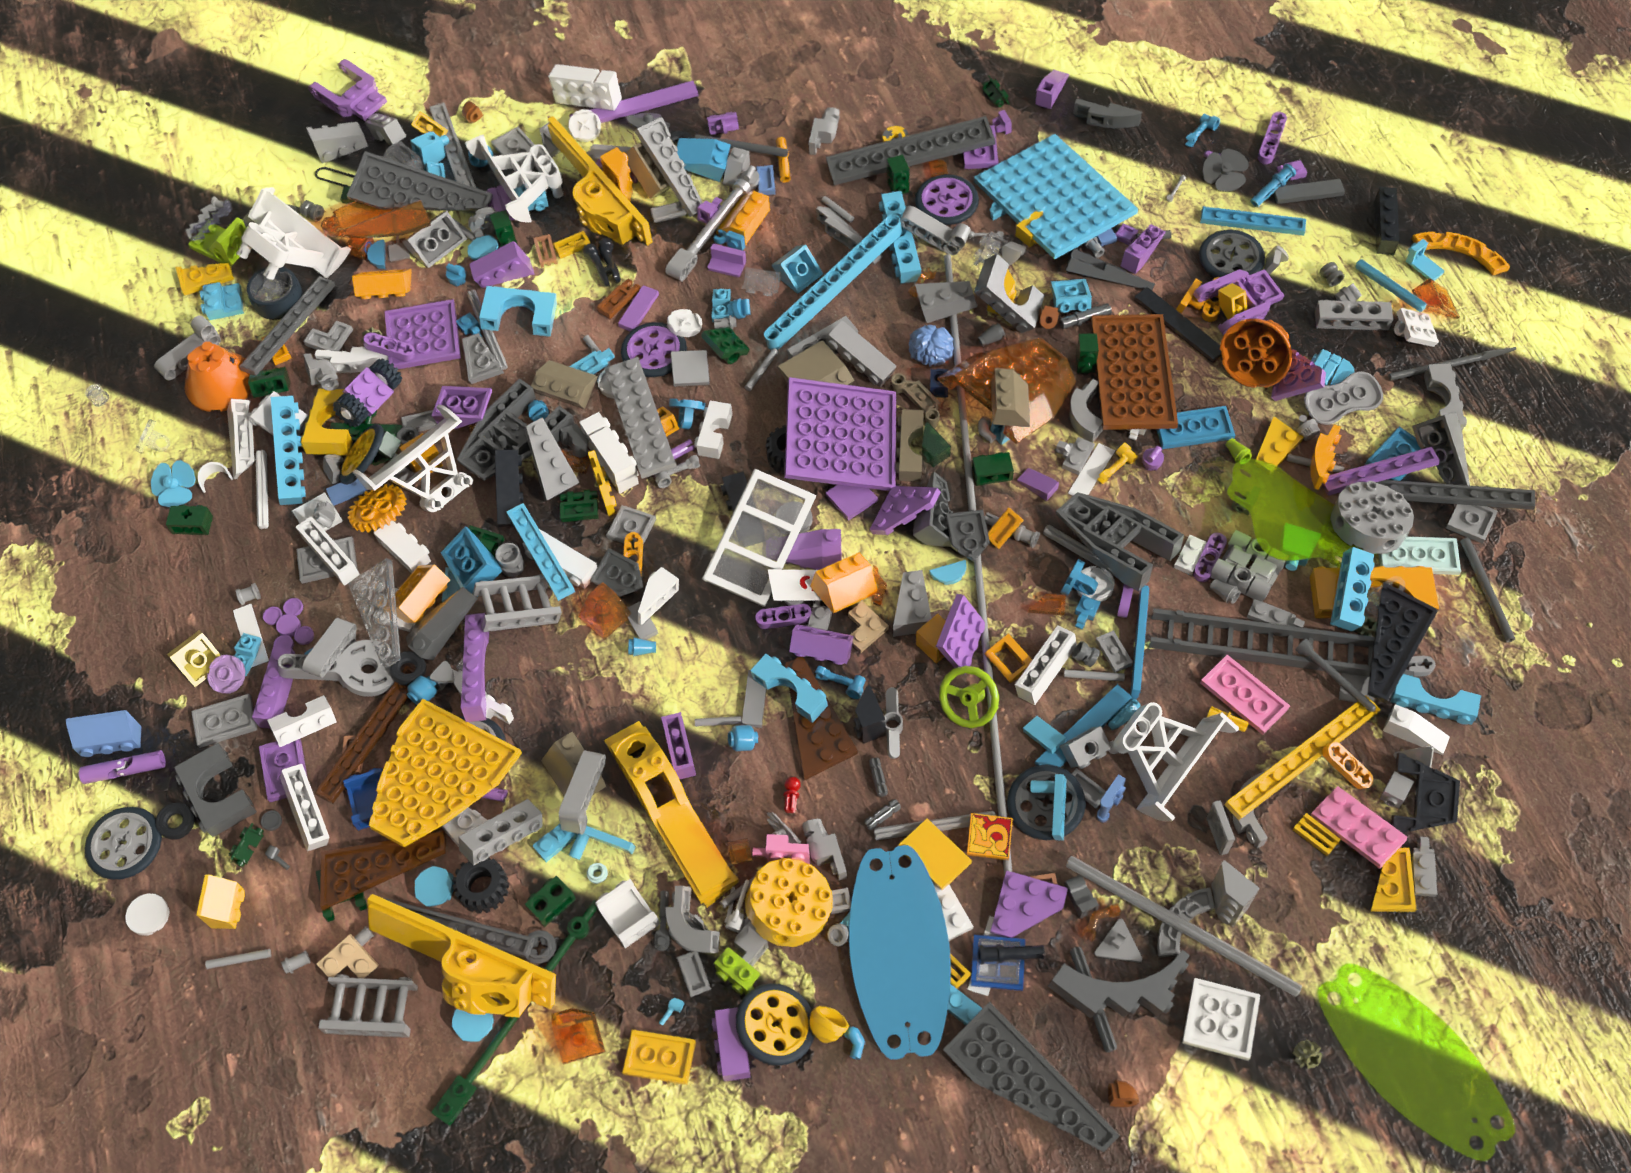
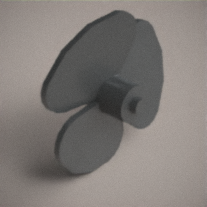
[626,113,670,128]
[1203,149,1249,192]

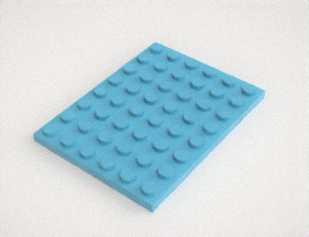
[974,134,1138,259]

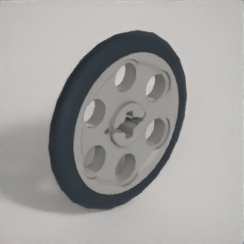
[85,807,162,880]

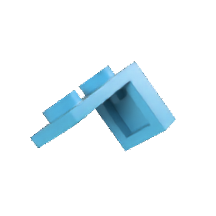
[1406,239,1444,282]

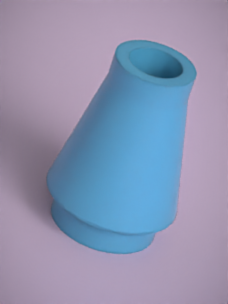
[628,637,656,657]

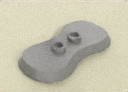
[1304,372,1383,425]

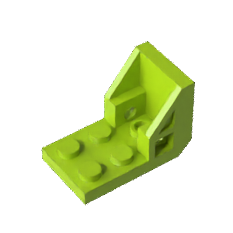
[188,217,246,266]

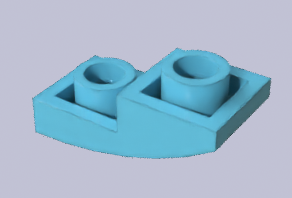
[712,289,731,322]
[234,633,262,676]

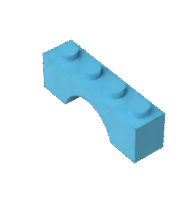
[750,654,828,723]
[1390,674,1481,725]

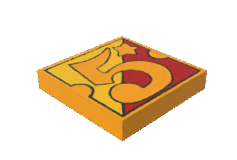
[967,813,1013,860]

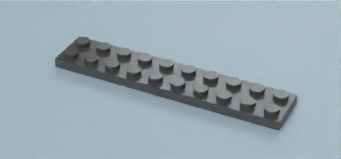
[826,116,995,185]

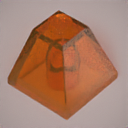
[1411,278,1460,319]
[578,582,632,640]
[551,1008,606,1064]

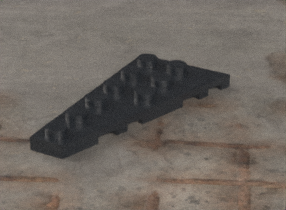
[1367,582,1439,704]

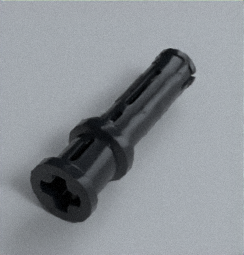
[978,944,1045,965]

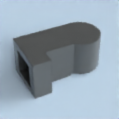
[560,424,589,458]
[1064,875,1099,919]

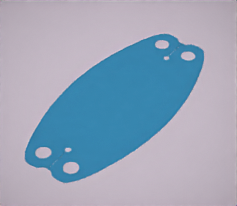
[849,845,951,1059]

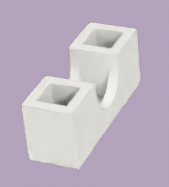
[694,401,732,459]
[267,696,336,747]

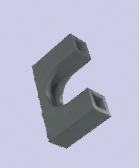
[974,254,1045,333]
[174,743,257,837]

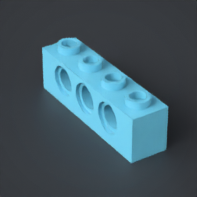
[1330,547,1374,631]

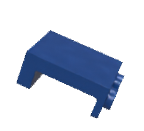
[343,768,383,831]

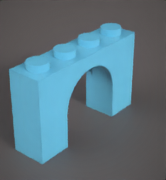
[479,286,557,337]

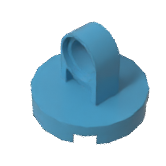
[669,399,705,429]
[1060,559,1098,596]

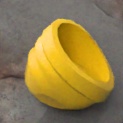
[810,1006,849,1043]

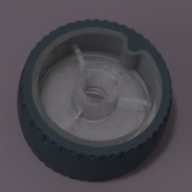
[247,267,303,320]

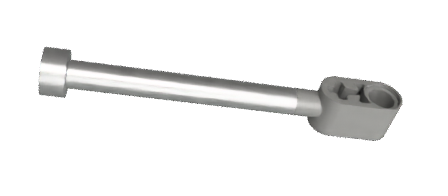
[665,179,751,281]

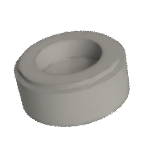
[827,923,849,946]

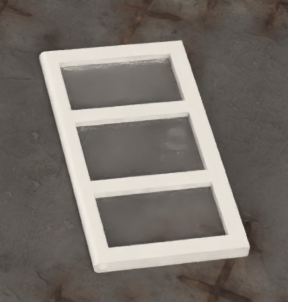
[702,469,816,607]

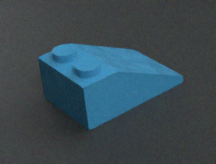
[677,138,731,182]
[441,527,502,597]

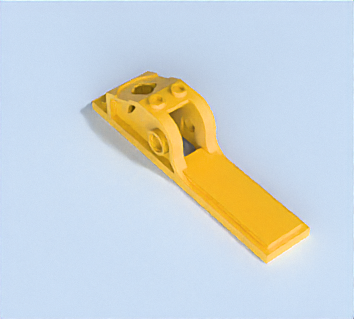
[547,116,652,246]
[604,721,737,904]
[367,894,556,1017]

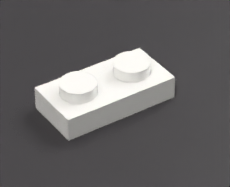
[1174,535,1207,575]

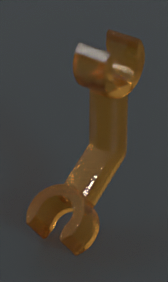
[908,267,937,298]
[873,565,887,606]
[1082,904,1121,942]

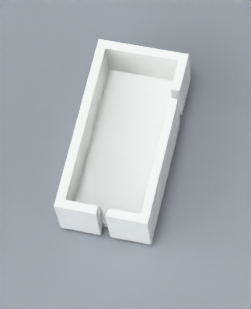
[549,64,622,111]
[580,412,639,494]

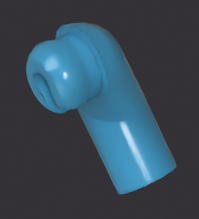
[844,1026,865,1060]

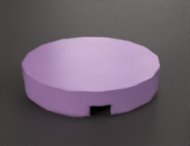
[207,655,245,694]

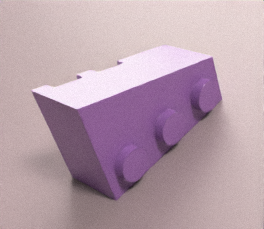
[470,241,534,288]

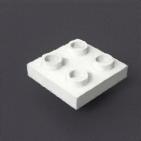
[1394,308,1439,347]

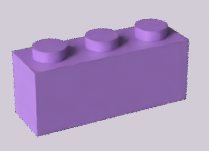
[789,624,853,665]
[661,712,696,780]
[712,1007,750,1081]

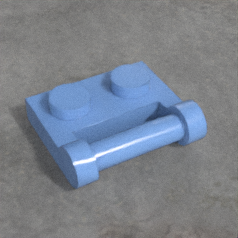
[1097,774,1126,822]

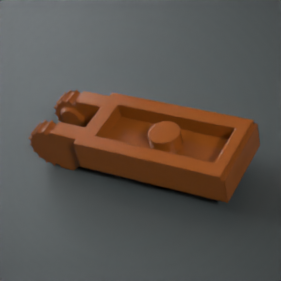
[596,279,641,319]

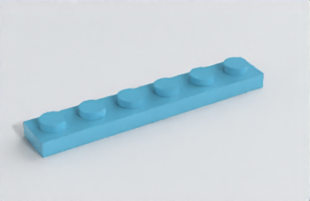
[506,503,575,601]

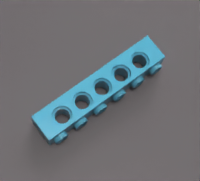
[879,191,921,284]
[271,396,306,505]

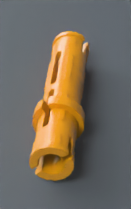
[776,137,791,183]

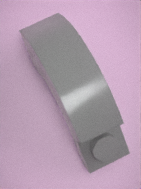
[1069,379,1103,443]
[1233,771,1271,848]
[666,886,720,953]

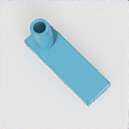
[1031,774,1067,841]
[568,826,636,860]

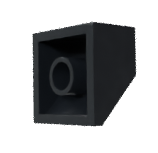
[853,685,886,744]

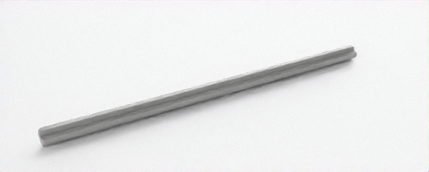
[1066,856,1302,996]

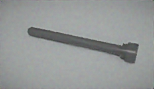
[1295,639,1376,712]

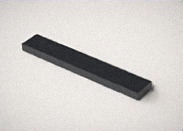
[1134,287,1222,363]

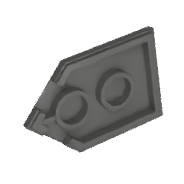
[946,510,990,562]
[590,548,643,597]

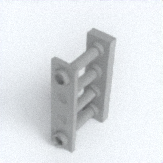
[472,575,562,632]
[319,974,418,1038]

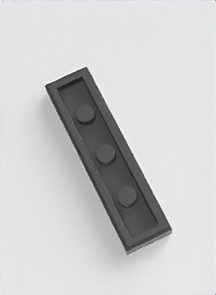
[1273,179,1345,204]

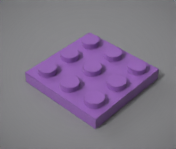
[936,594,985,668]

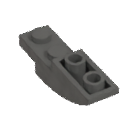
[1073,99,1142,128]

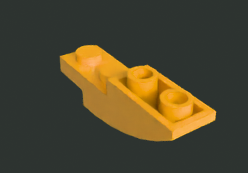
[1310,424,1342,490]

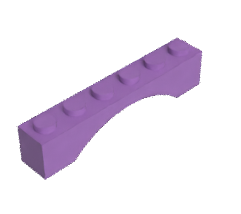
[461,613,489,722]

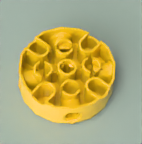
[745,858,832,947]

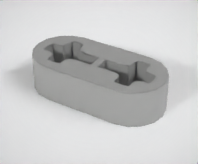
[1407,656,1435,677]

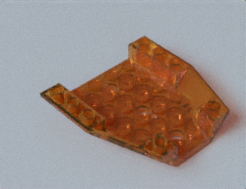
[937,338,1076,444]

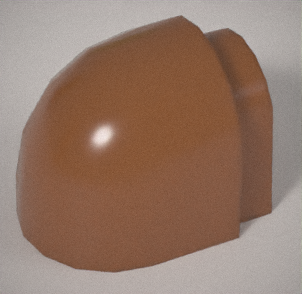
[462,100,484,123]
[1039,305,1059,329]
[1108,1080,1139,1107]

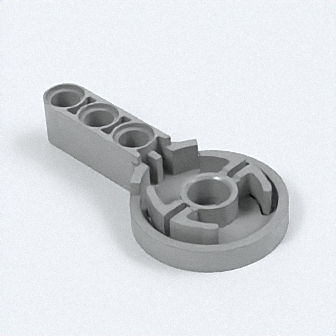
[278,640,396,696]

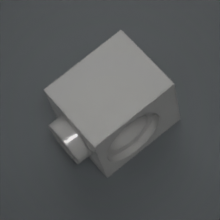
[1379,771,1414,809]

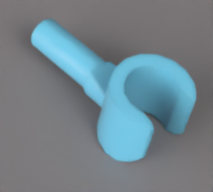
[659,998,684,1026]

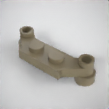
[891,373,941,429]

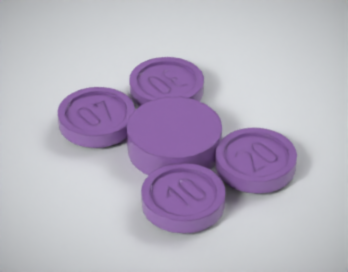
[263,598,314,649]

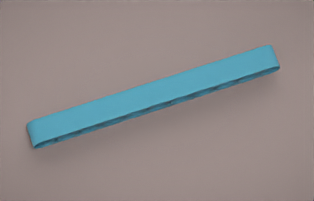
[764,215,902,350]

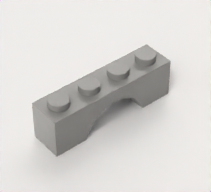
[1424,364,1467,431]

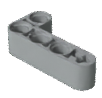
[900,206,971,255]
[154,315,221,380]
[302,618,356,678]
[559,750,606,835]

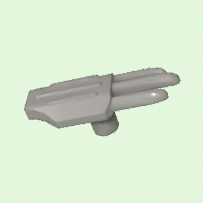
[767,812,801,844]

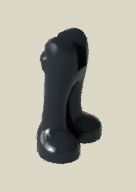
[582,238,621,287]

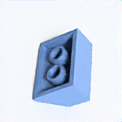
[66,710,141,757]

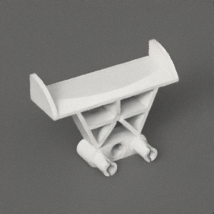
[465,134,563,223]
[237,187,351,280]
[353,404,473,512]
[1108,702,1239,822]

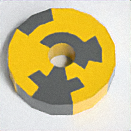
[882,126,909,142]

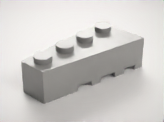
[524,417,579,502]

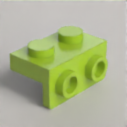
[714,947,760,995]

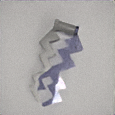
[186,196,232,241]

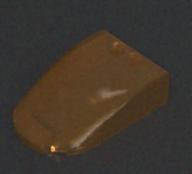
[321,200,432,238]

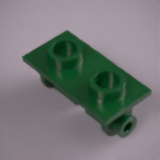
[982,75,1010,108]
[228,823,264,868]

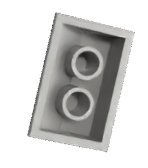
[402,211,467,268]
[1211,860,1260,927]

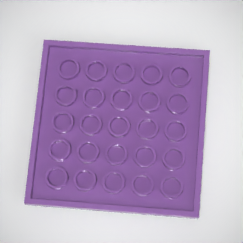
[784,377,896,491]

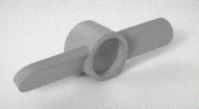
[884,687,903,759]

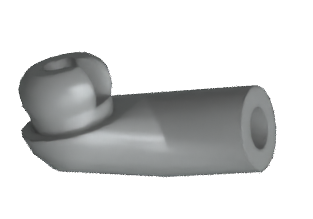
[978,417,996,443]

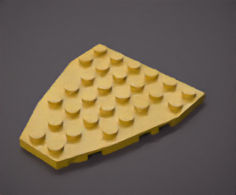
[369,699,522,847]

